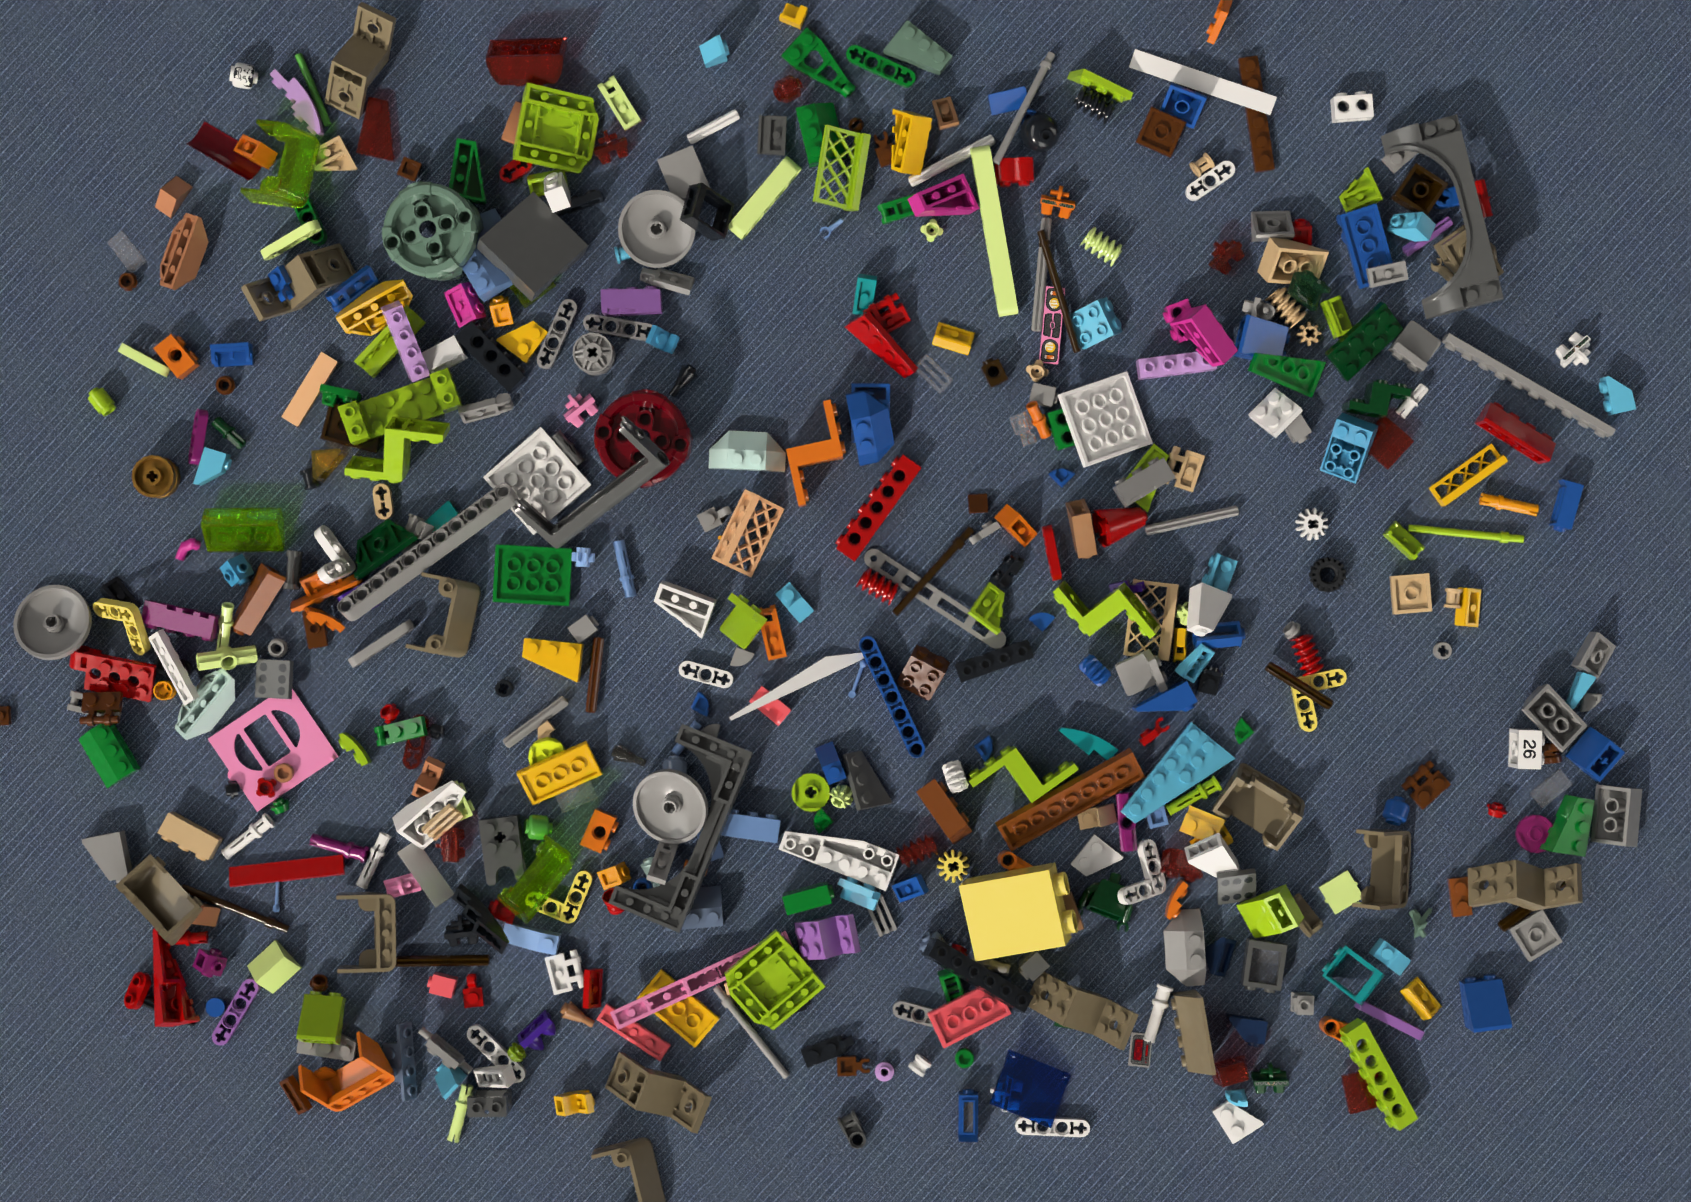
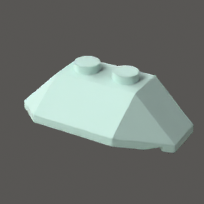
[709,430,786,472]
[175,668,235,740]

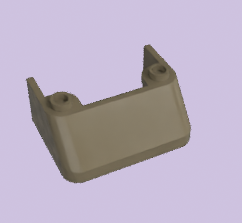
[405,572,481,658]
[1352,829,1411,910]
[336,892,397,973]
[591,1137,666,1202]

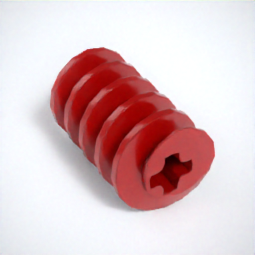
[856,568,899,606]
[1289,634,1324,677]

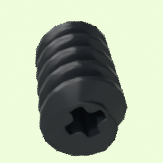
[1072,86,1115,124]

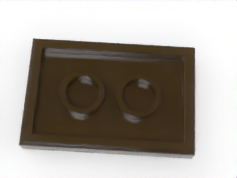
[320,403,381,453]

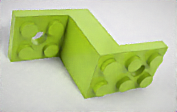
[344,416,450,483]
[1053,580,1161,639]
[967,745,1079,803]

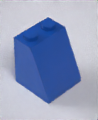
[1233,314,1290,360]
[1459,974,1512,1033]

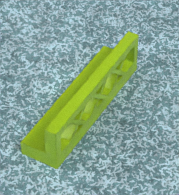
[354,305,426,378]

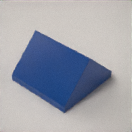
[1160,83,1207,129]

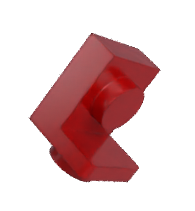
[1291,219,1312,246]
[488,898,519,925]

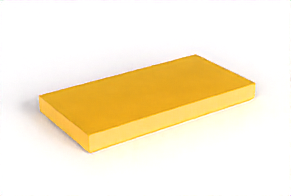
[516,740,603,806]
[636,969,720,1048]

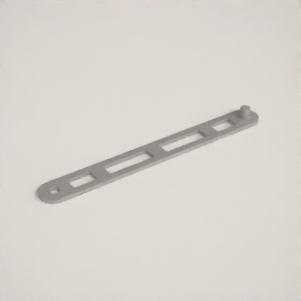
[864,549,1006,649]

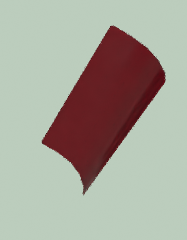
[186,122,261,180]

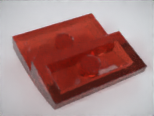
[1369,416,1414,469]
[1341,1072,1379,1114]

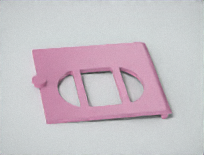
[208,689,339,812]

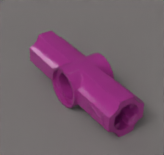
[1116,792,1137,852]

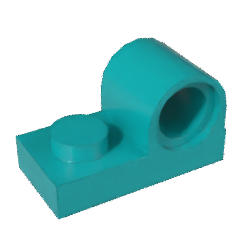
[852,273,878,315]

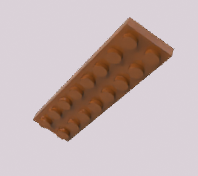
[995,748,1145,852]

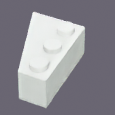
[654,580,717,639]

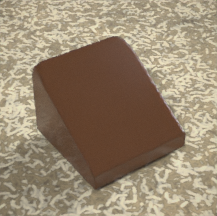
[968,494,989,514]

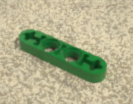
[846,45,916,88]

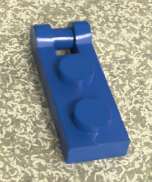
[325,265,379,312]

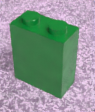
[782,881,835,916]

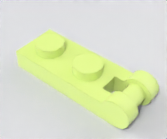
[597,76,641,131]

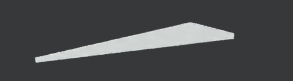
[729,653,864,720]

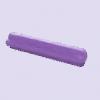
[1402,216,1453,256]

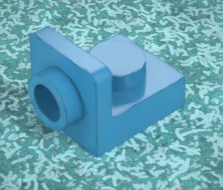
[645,325,680,354]

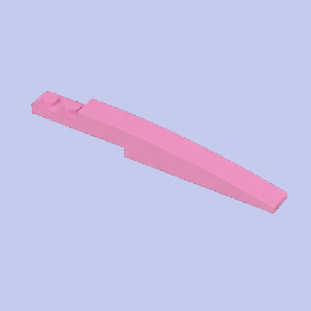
[610,931,793,1030]

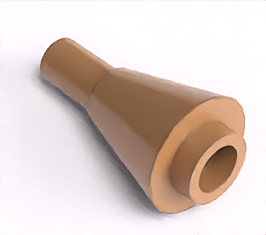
[560,1001,595,1027]

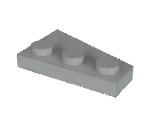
[296,1034,357,1062]

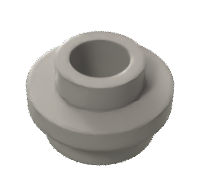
[1283,621,1301,639]
[268,638,288,658]

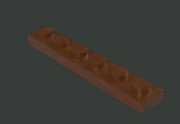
[1238,56,1275,173]

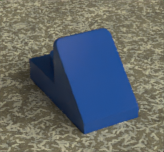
[892,873,929,903]

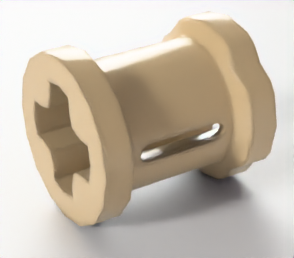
[1189,153,1215,178]
[1443,588,1463,609]

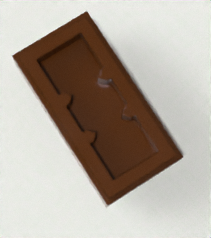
[302,608,329,649]
[279,1075,313,1115]

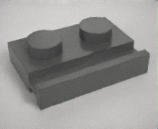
[757,115,787,156]

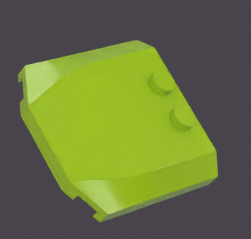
[513,83,599,174]
[724,929,825,1030]

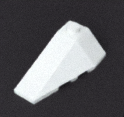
[392,780,466,850]

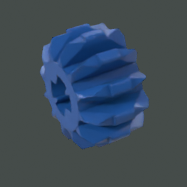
[1079,654,1111,686]

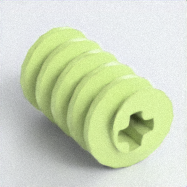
[1080,227,1122,267]

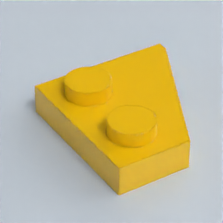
[496,321,548,363]

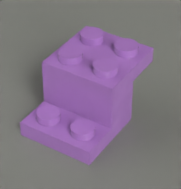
[794,914,861,960]

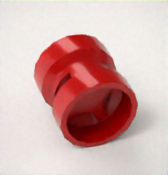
[602,888,624,915]

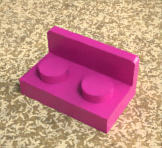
[444,282,486,328]

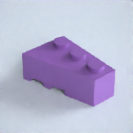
[601,286,662,317]

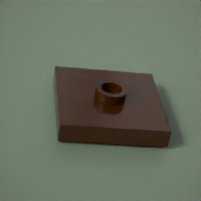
[1135,106,1186,158]

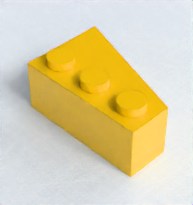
[891,109,932,175]
[522,638,584,682]

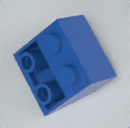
[1564,726,1625,782]

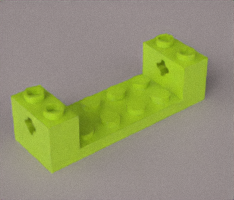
[338,368,463,446]

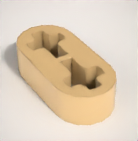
[373,483,394,520]

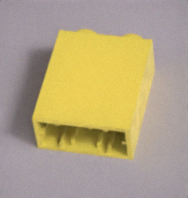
[959,862,1078,961]

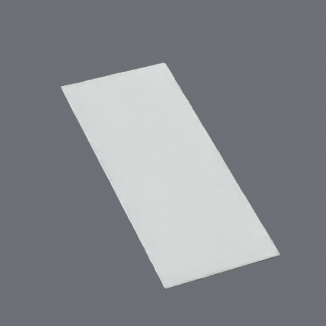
[397,843,454,908]

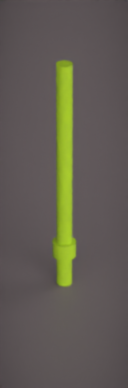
[1408,524,1524,543]

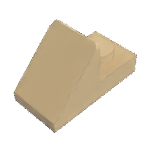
[1077,803,1117,830]

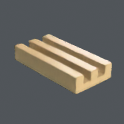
[421,804,463,841]

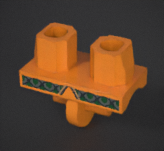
[1040,185,1075,219]

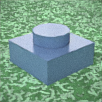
[1146,805,1169,829]

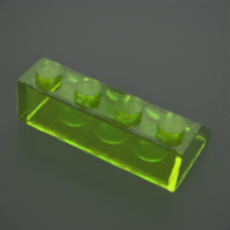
[201,508,284,552]

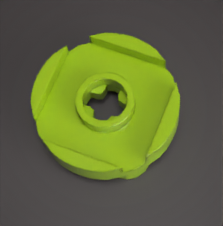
[792,773,830,812]

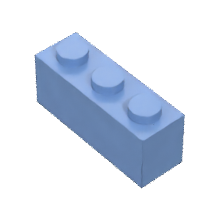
[721,809,781,843]

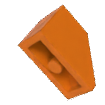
[233,134,278,170]
[994,504,1038,548]

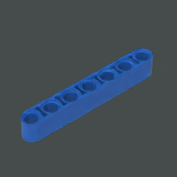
[859,636,925,758]

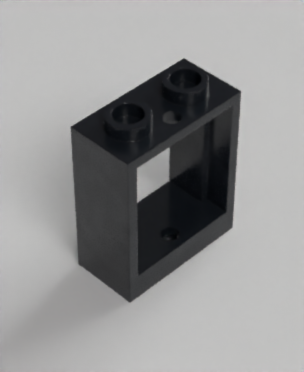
[680,183,734,241]

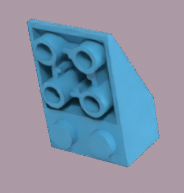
[1320,412,1378,484]

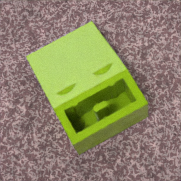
[1236,884,1304,938]

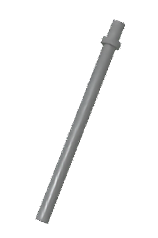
[993,52,1055,165]

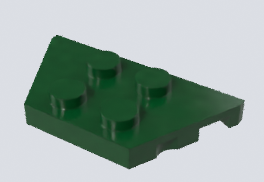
[354,519,418,581]

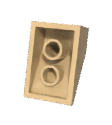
[1257,237,1329,286]

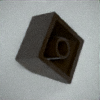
[1390,163,1448,215]

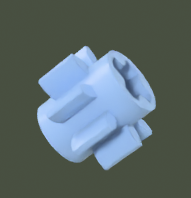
[571,547,595,567]

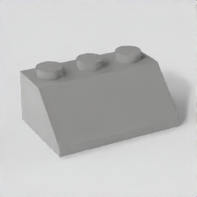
[1522,684,1587,752]
[1591,784,1642,847]

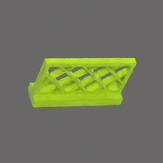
[813,125,871,212]

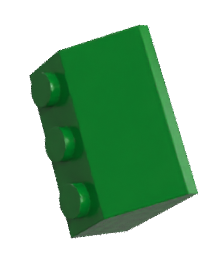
[796,103,847,168]
[78,723,141,789]

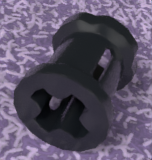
[299,467,322,490]

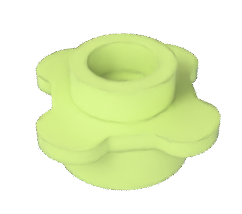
[920,219,943,242]

